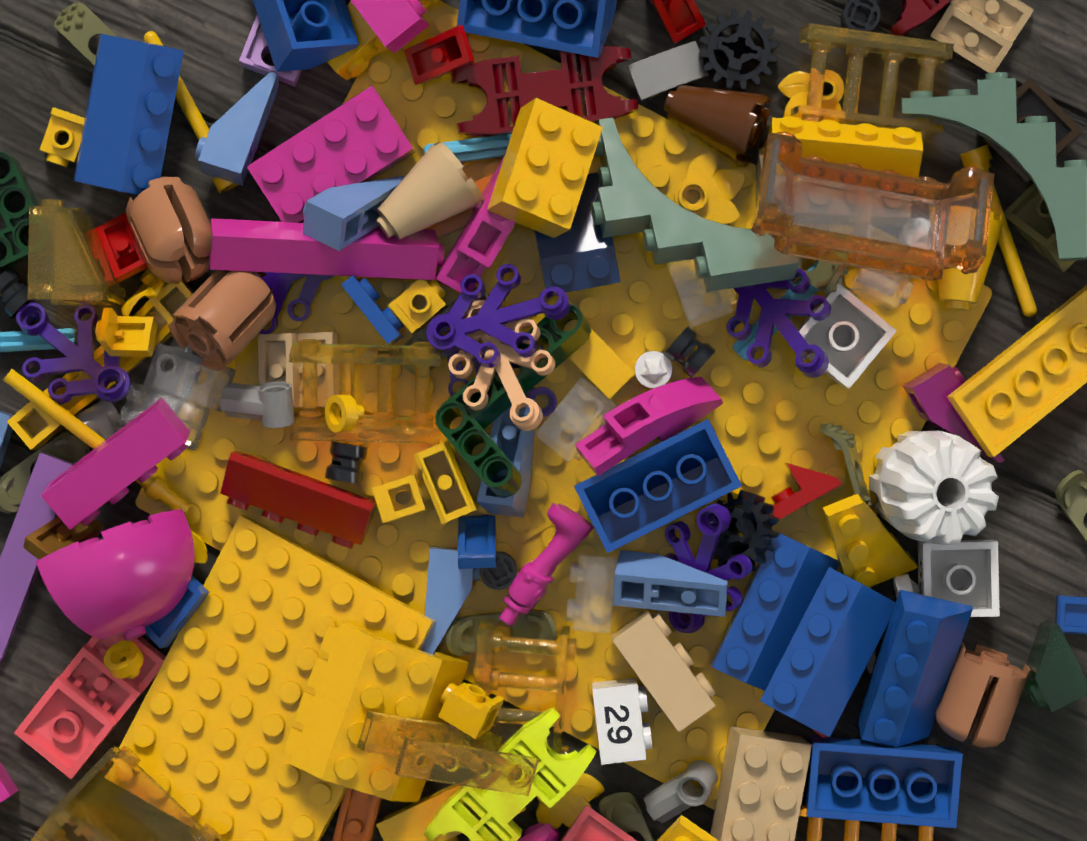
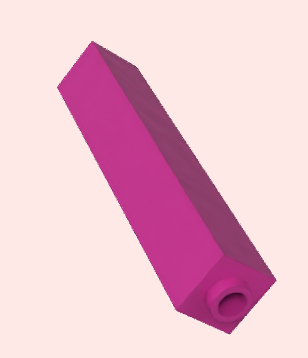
[209,218,444,280]

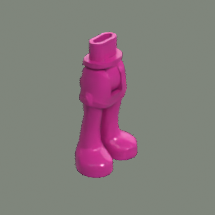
[499,503,594,626]

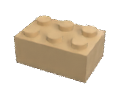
[611,609,716,732]
[711,726,812,841]

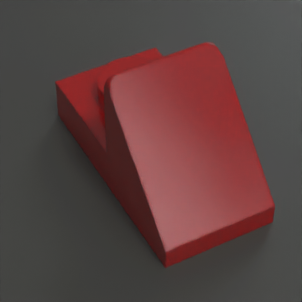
[648,0,706,44]
[404,25,475,85]
[95,213,148,283]
[771,463,841,520]

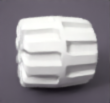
[869,431,999,545]

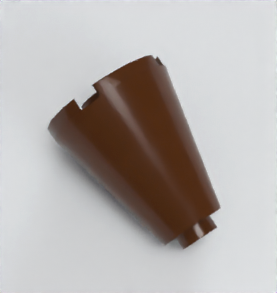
[664,85,771,167]

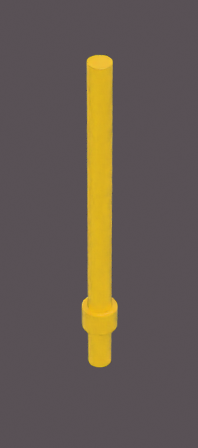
[3,369,191,514]

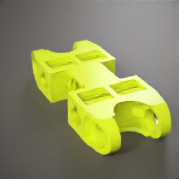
[423,707,597,841]

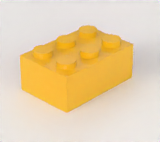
[487,98,603,238]

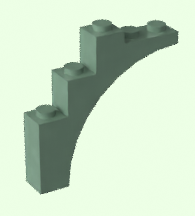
[902,72,1087,261]
[591,117,799,292]

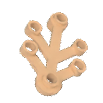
[448,300,555,431]

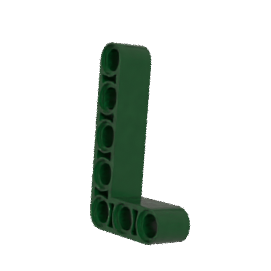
[0,151,52,272]
[435,304,591,497]

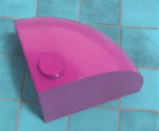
[35,509,194,641]

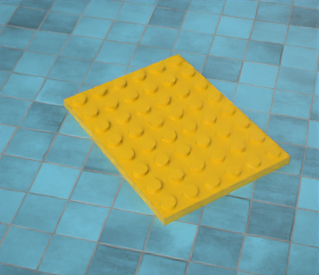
[104,515,435,841]

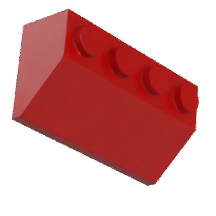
[220,451,377,549]

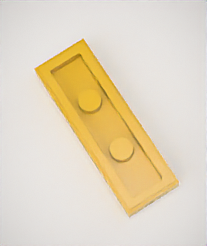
[532,296,635,399]

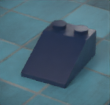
[534,172,621,293]

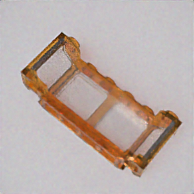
[751,132,994,281]

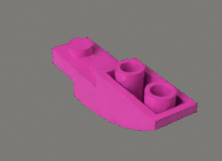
[436,157,515,293]
[575,377,723,476]

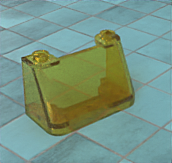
[28,199,125,306]
[48,746,222,841]

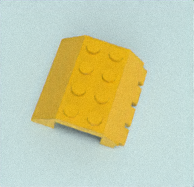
[282,621,469,802]

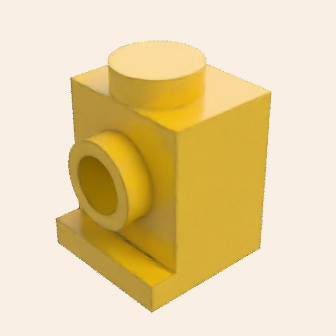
[40,107,85,168]
[388,279,447,334]
[372,474,431,523]
[438,682,505,739]

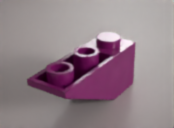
[903,363,1004,463]

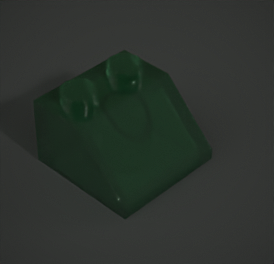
[1024,620,1087,712]

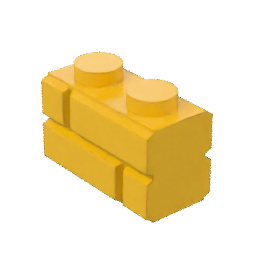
[414,440,478,524]

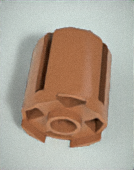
[126,177,212,284]
[168,270,276,371]
[936,642,1031,748]

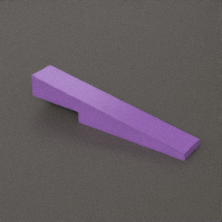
[0,452,74,665]

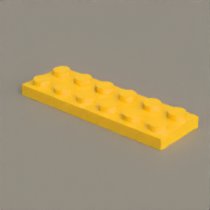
[947,285,1087,457]

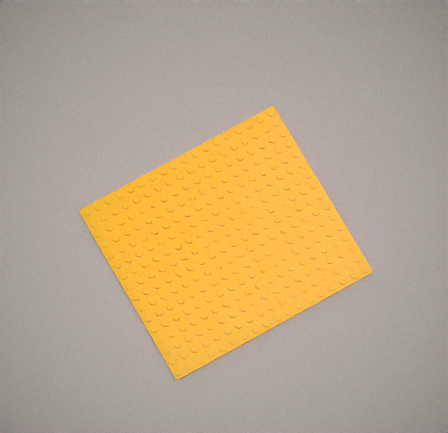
[135,0,992,810]

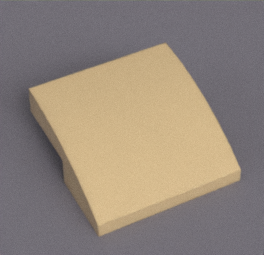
[930,0,1034,73]
[257,332,339,408]

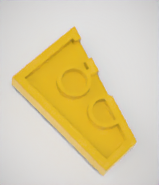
[823,494,919,588]

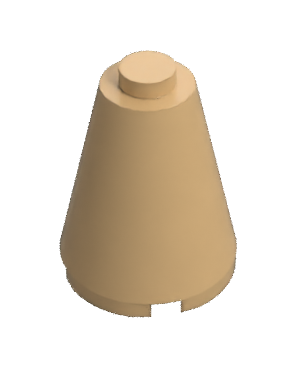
[376,141,483,240]

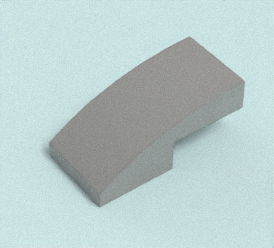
[627,41,709,101]

